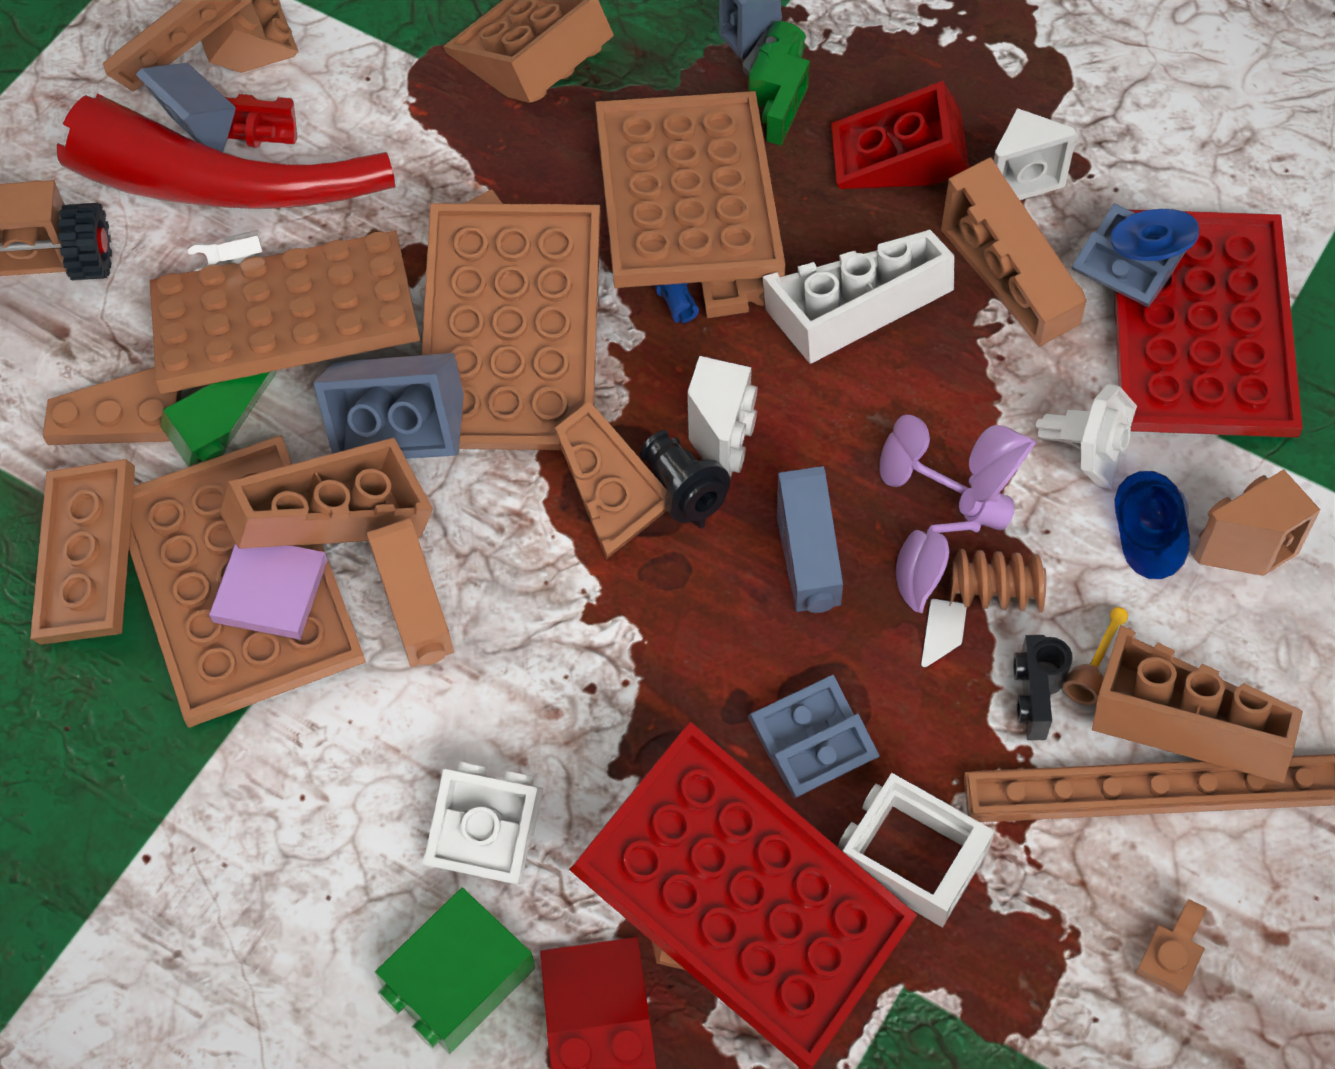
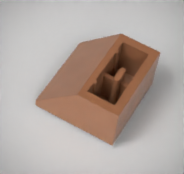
[201,0,299,73]
[1193,469,1321,576]

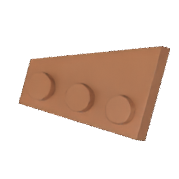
[43,367,182,445]
[555,401,667,560]

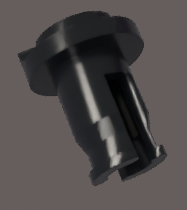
[640,430,730,528]

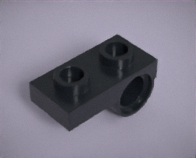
[1013,635,1073,740]

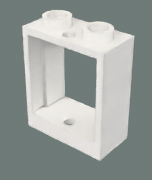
[838,773,995,928]

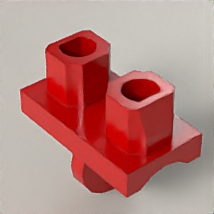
[225,94,298,148]

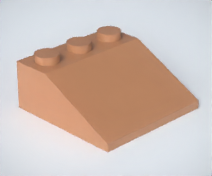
[443,0,614,103]

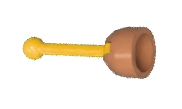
[1063,607,1128,705]

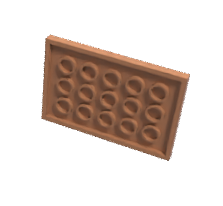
[595,91,785,288]
[421,203,601,450]
[150,230,420,394]
[129,435,366,728]

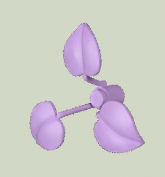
[879,415,1036,613]

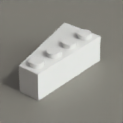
[762,230,954,364]

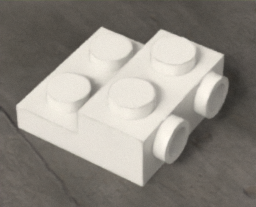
[423,761,543,885]

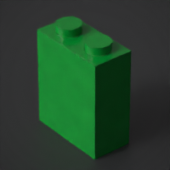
[374,887,536,1054]

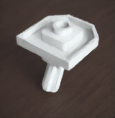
[1035,384,1137,489]

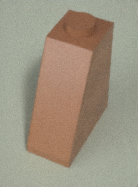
[367,518,454,667]

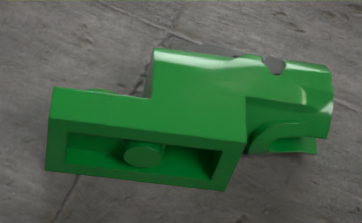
[742,21,810,146]

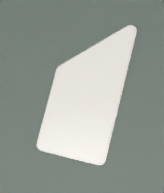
[921,599,967,667]

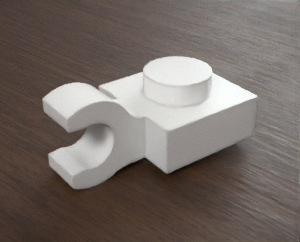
[188,230,263,271]

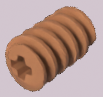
[949,549,1046,613]

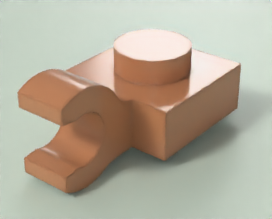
[701,278,765,318]
[1136,899,1207,997]

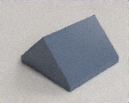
[136,63,236,152]

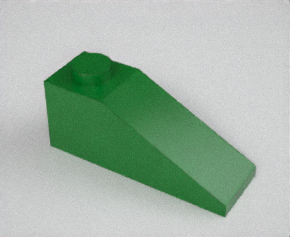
[161,370,277,467]

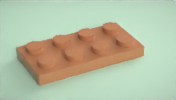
[30,459,135,645]

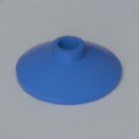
[1111,209,1199,261]

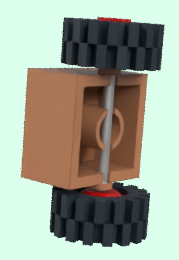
[0,180,112,281]

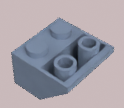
[719,0,782,59]

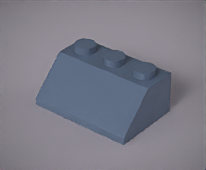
[313,353,464,459]

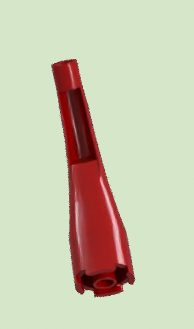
[57,93,396,209]

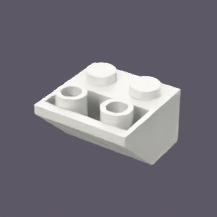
[688,356,758,480]

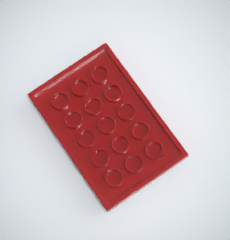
[1114,209,1303,438]
[569,722,917,1069]

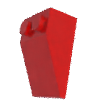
[831,81,969,189]
[540,937,656,1069]

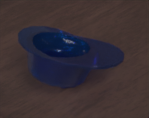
[1114,471,1190,579]

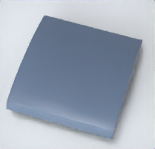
[1072,203,1186,307]
[748,674,880,798]

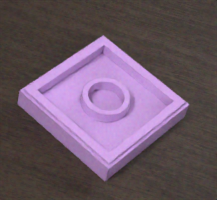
[209,543,328,640]

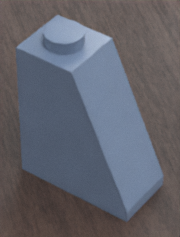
[776,466,843,613]

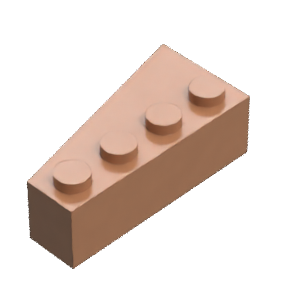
[941,157,1087,347]
[220,438,433,549]
[1092,625,1303,783]

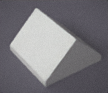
[994,108,1077,200]

